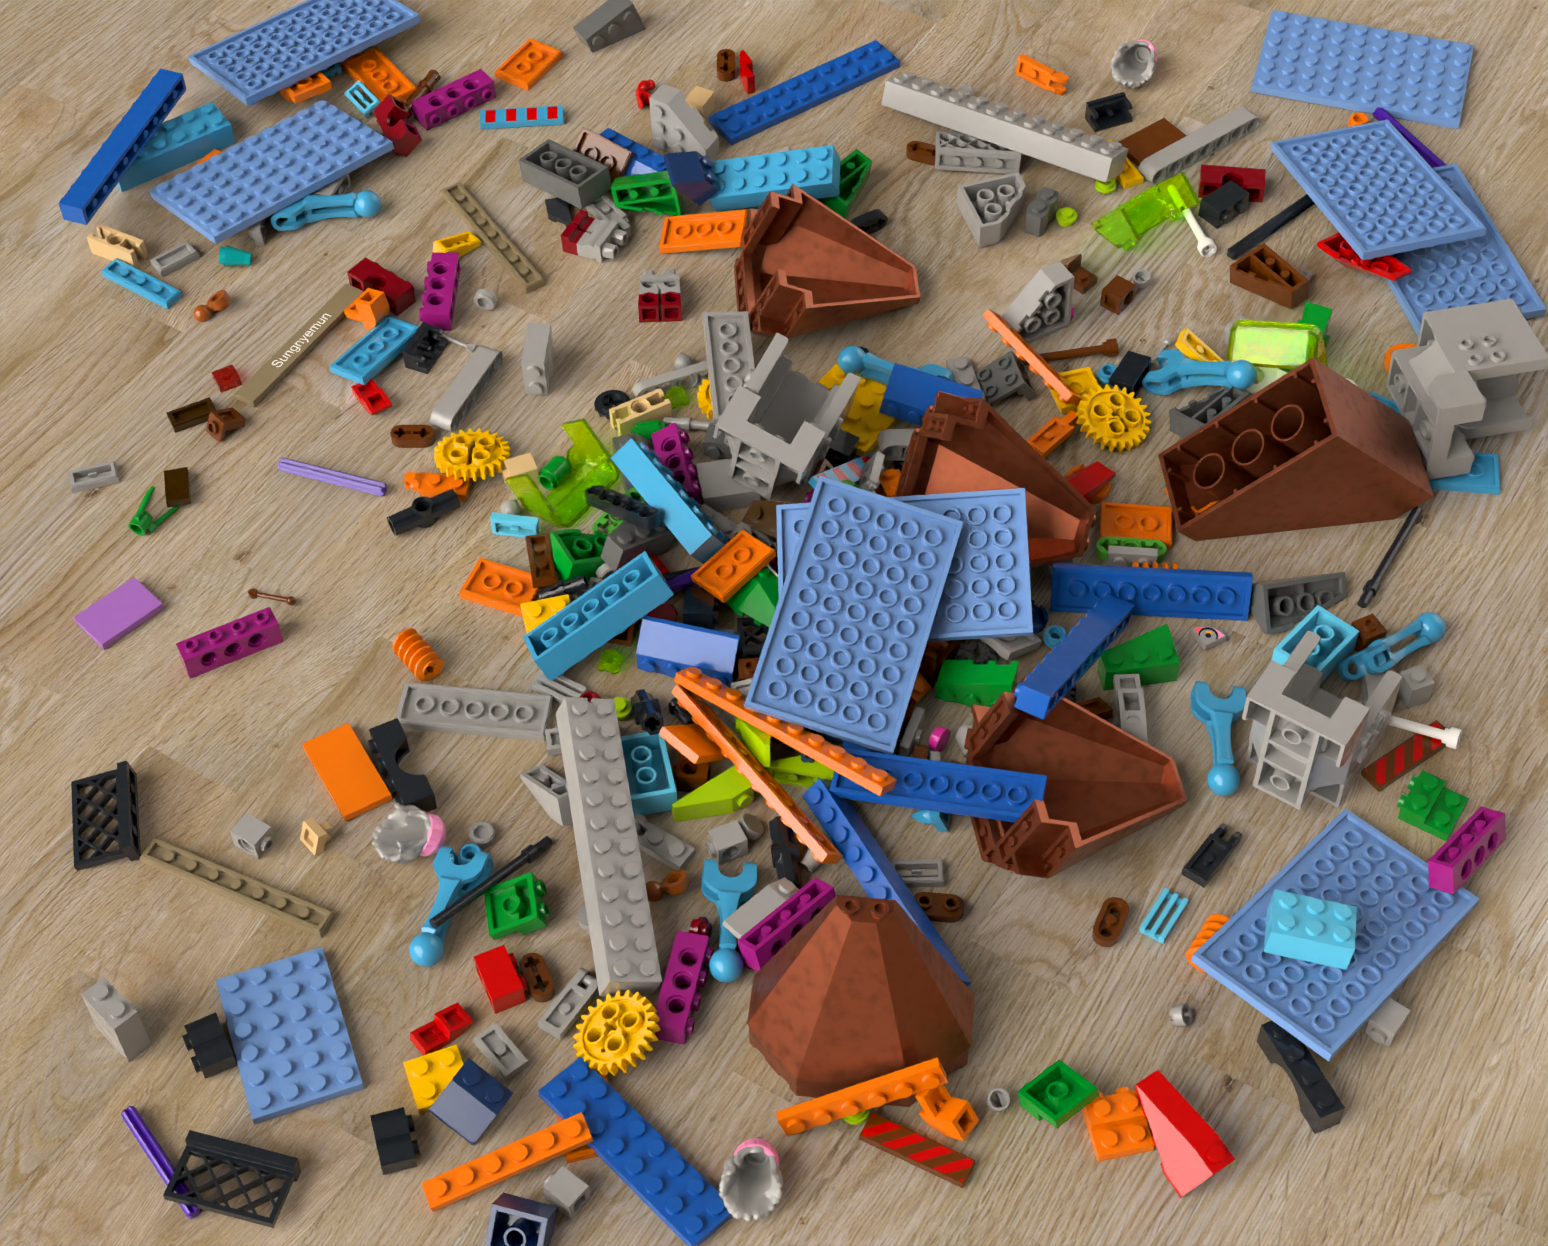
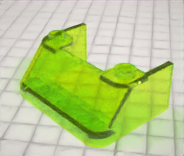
[1091,171,1200,250]
[1226,320,1328,370]
[505,418,620,529]

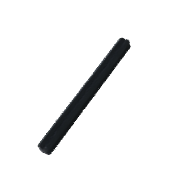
[1227,194,1315,260]

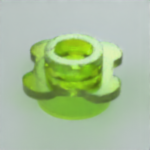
[663,386,689,409]
[596,649,624,674]

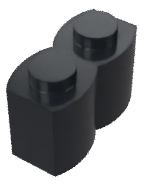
[182,1012,237,1079]
[370,1107,421,1175]

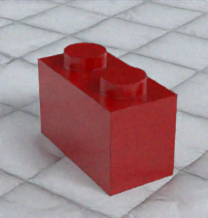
[473,945,528,1014]

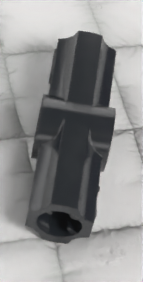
[387,489,461,536]
[631,689,664,735]
[769,816,802,890]

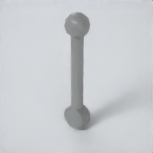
[435,333,475,353]
[1151,338,1172,368]

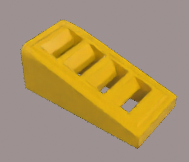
[433,231,482,258]

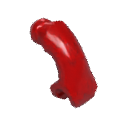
[635,79,656,109]

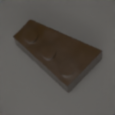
[742,500,797,541]

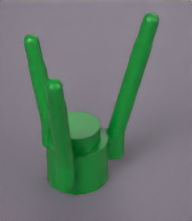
[128,486,180,536]

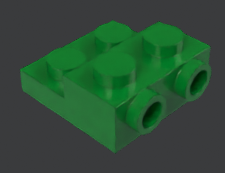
[1397,770,1469,841]
[484,872,550,940]
[1017,1059,1099,1128]

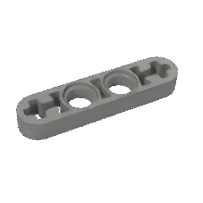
[633,360,708,398]

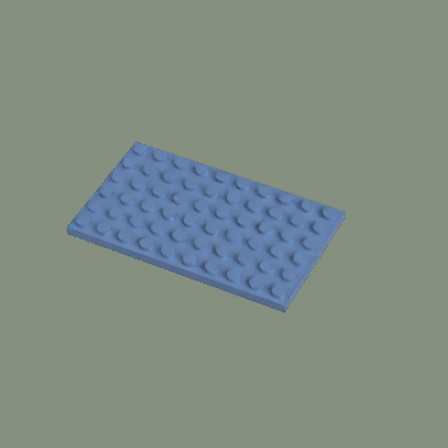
[188,0,421,106]
[1251,10,1474,129]
[149,100,394,244]
[1271,119,1486,260]
[1385,163,1547,338]
[744,475,963,755]
[776,488,1033,642]
[1191,808,1480,1061]

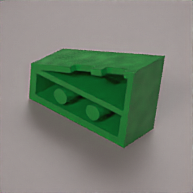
[816,149,872,219]

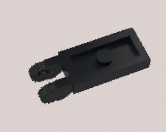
[1182,823,1242,888]

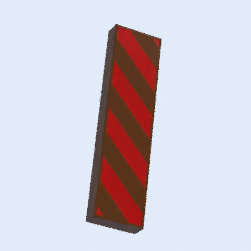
[1361,720,1446,792]
[859,1112,976,1188]

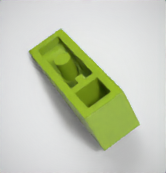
[736,717,772,767]
[767,755,834,788]
[672,765,754,822]

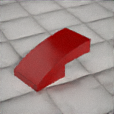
[739,50,755,94]
[351,379,392,416]
[410,1002,473,1055]

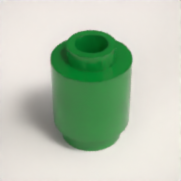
[631,419,665,441]
[538,456,572,490]

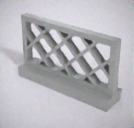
[934,131,1021,174]

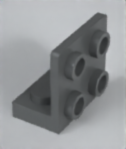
[975,351,1036,406]

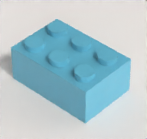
[1271,605,1359,684]
[621,729,677,816]
[1264,889,1357,970]

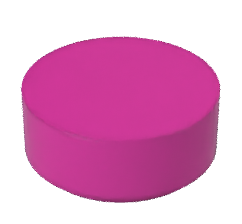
[928,726,950,752]

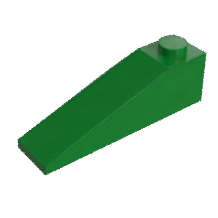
[550,529,607,582]
[726,565,779,627]

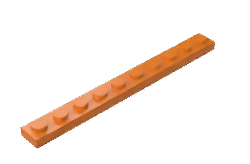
[674,667,897,796]
[671,685,843,864]

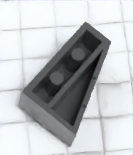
[573,0,645,53]

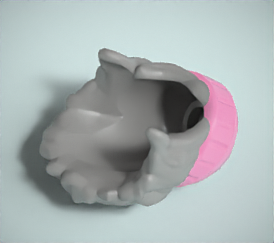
[1110,40,1158,89]
[372,803,447,864]
[719,1138,783,1222]

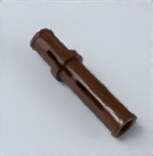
[405,70,441,118]

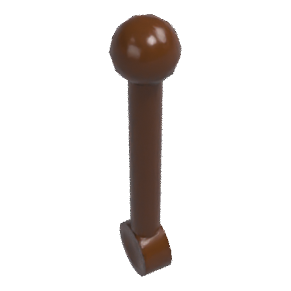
[248,588,296,606]

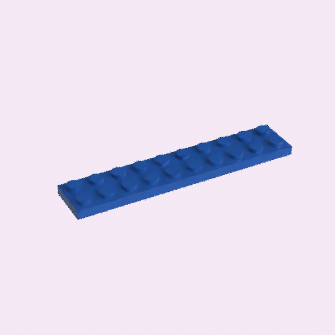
[708,40,900,145]

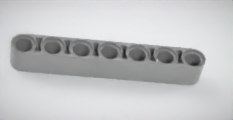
[1138,106,1260,185]

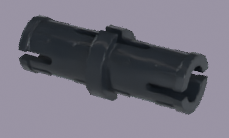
[538,574,589,600]

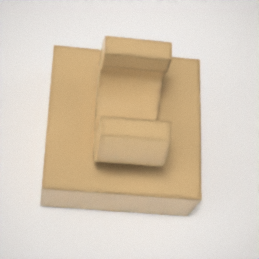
[300,817,333,856]

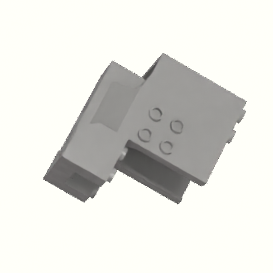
[1386,299,1548,480]
[713,333,861,500]
[1242,630,1403,810]

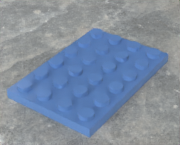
[216,947,364,1125]

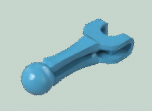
[271,190,381,231]
[838,346,954,384]
[1142,350,1257,395]
[1337,612,1446,682]
[1190,681,1246,796]
[409,846,494,967]
[701,859,757,983]

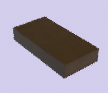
[166,397,216,433]
[164,467,191,508]

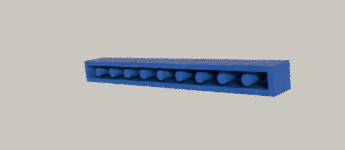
[59,69,187,225]
[1014,594,1135,720]
[802,778,972,987]

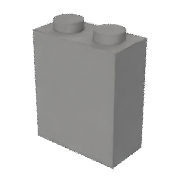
[521,323,555,395]
[696,459,761,512]
[81,977,151,1062]

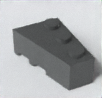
[1169,386,1251,438]
[601,501,674,571]

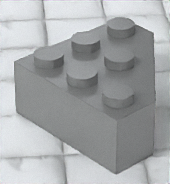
[649,83,719,161]
[957,172,1026,247]
[999,261,1074,350]

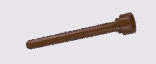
[1018,338,1119,365]

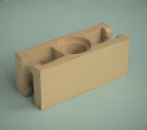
[87,224,148,268]
[609,388,672,436]

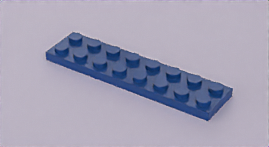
[1050,563,1253,621]
[829,748,1047,822]
[538,1057,733,1246]

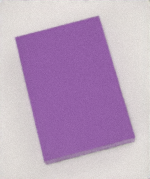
[74,577,164,650]

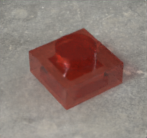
[211,364,242,393]

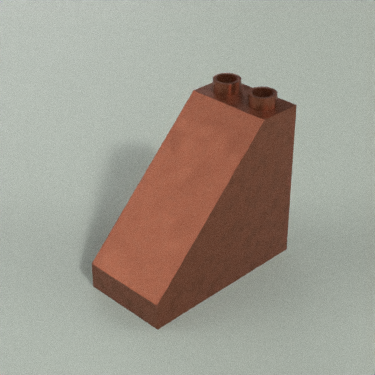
[1158,357,1434,541]

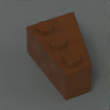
[1230,243,1309,309]

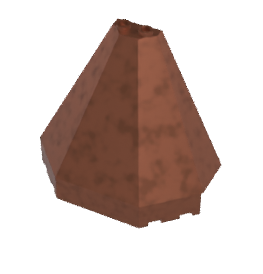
[734,184,921,338]
[894,391,1096,568]
[964,675,1188,879]
[747,895,975,1107]

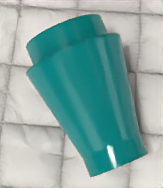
[219,245,252,267]

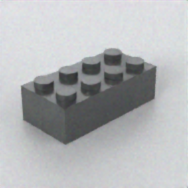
[519,139,611,209]

